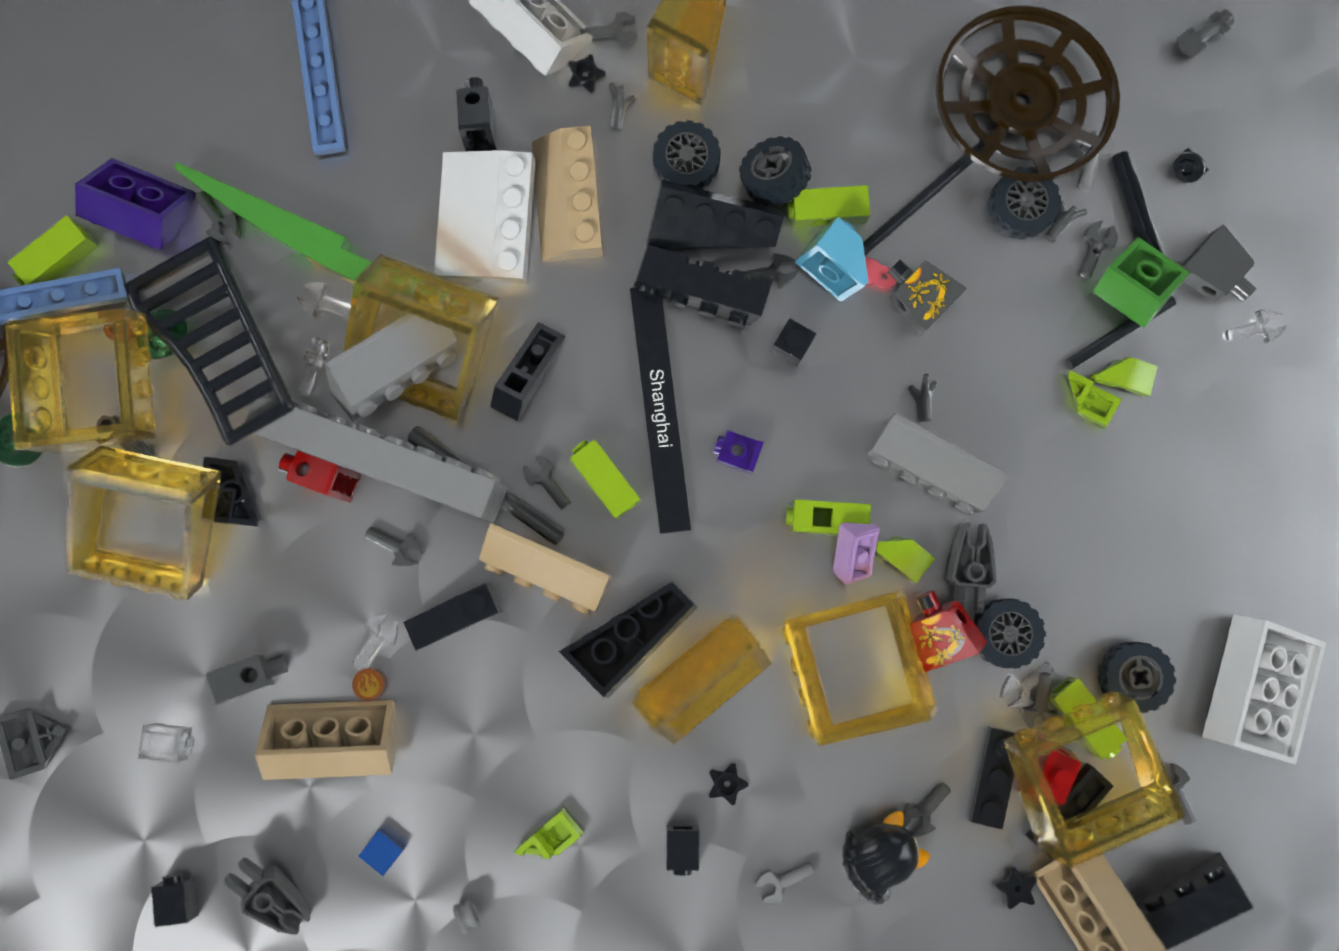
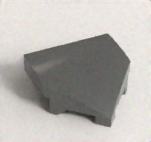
[0,708,67,780]

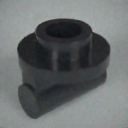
[1173,147,1210,183]

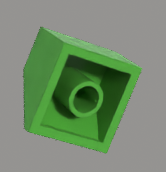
[1093,237,1190,328]

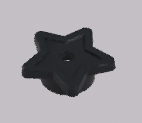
[568,54,606,93]
[709,763,749,805]
[996,867,1037,909]

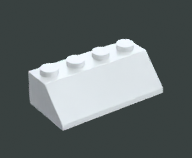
[468,0,593,76]

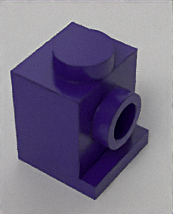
[713,430,764,474]

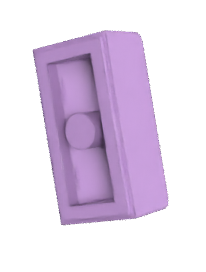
[833,523,880,585]

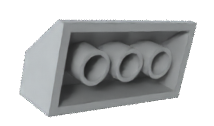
[325,298,457,421]
[867,413,1009,515]

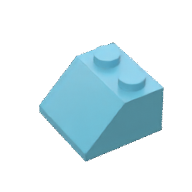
[795,217,868,302]

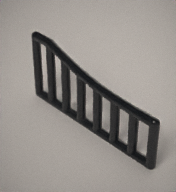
[124,237,295,446]

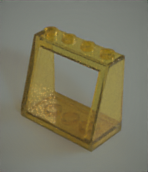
[647,0,727,106]
[343,254,499,420]
[5,308,156,454]
[66,445,221,600]
[782,588,938,746]
[632,614,772,744]
[1004,692,1185,869]

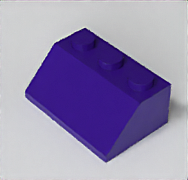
[75,158,195,250]

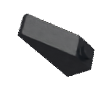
[490,322,565,421]
[403,583,503,651]

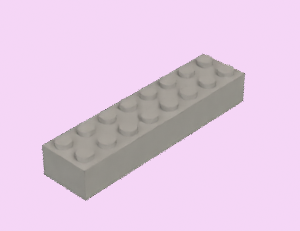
[245,392,507,523]

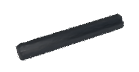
[1112,151,1164,254]

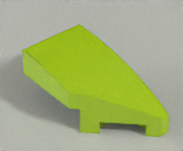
[1089,357,1158,396]
[1067,370,1122,429]
[875,536,935,583]
[514,808,584,860]

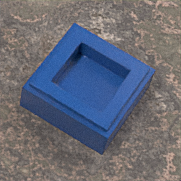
[358,829,405,876]

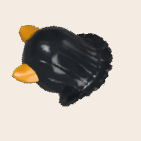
[842,810,930,905]

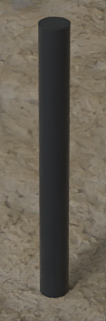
[1065,296,1176,369]

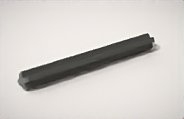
[408,426,565,545]

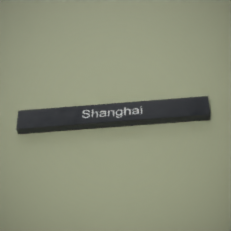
[630,287,691,534]

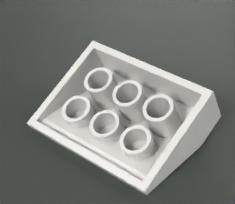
[434,150,536,283]
[1202,614,1326,765]

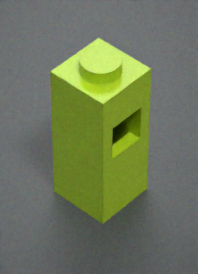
[786,185,870,229]
[7,215,99,286]
[570,439,641,520]
[785,499,871,536]
[1049,676,1128,760]

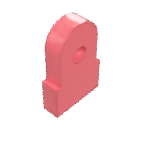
[865,256,897,289]

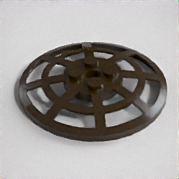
[935,5,1120,182]

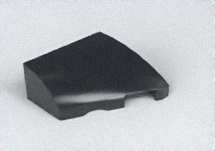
[197,457,259,527]

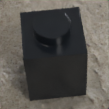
[771,318,817,367]
[666,825,699,876]
[151,873,198,927]

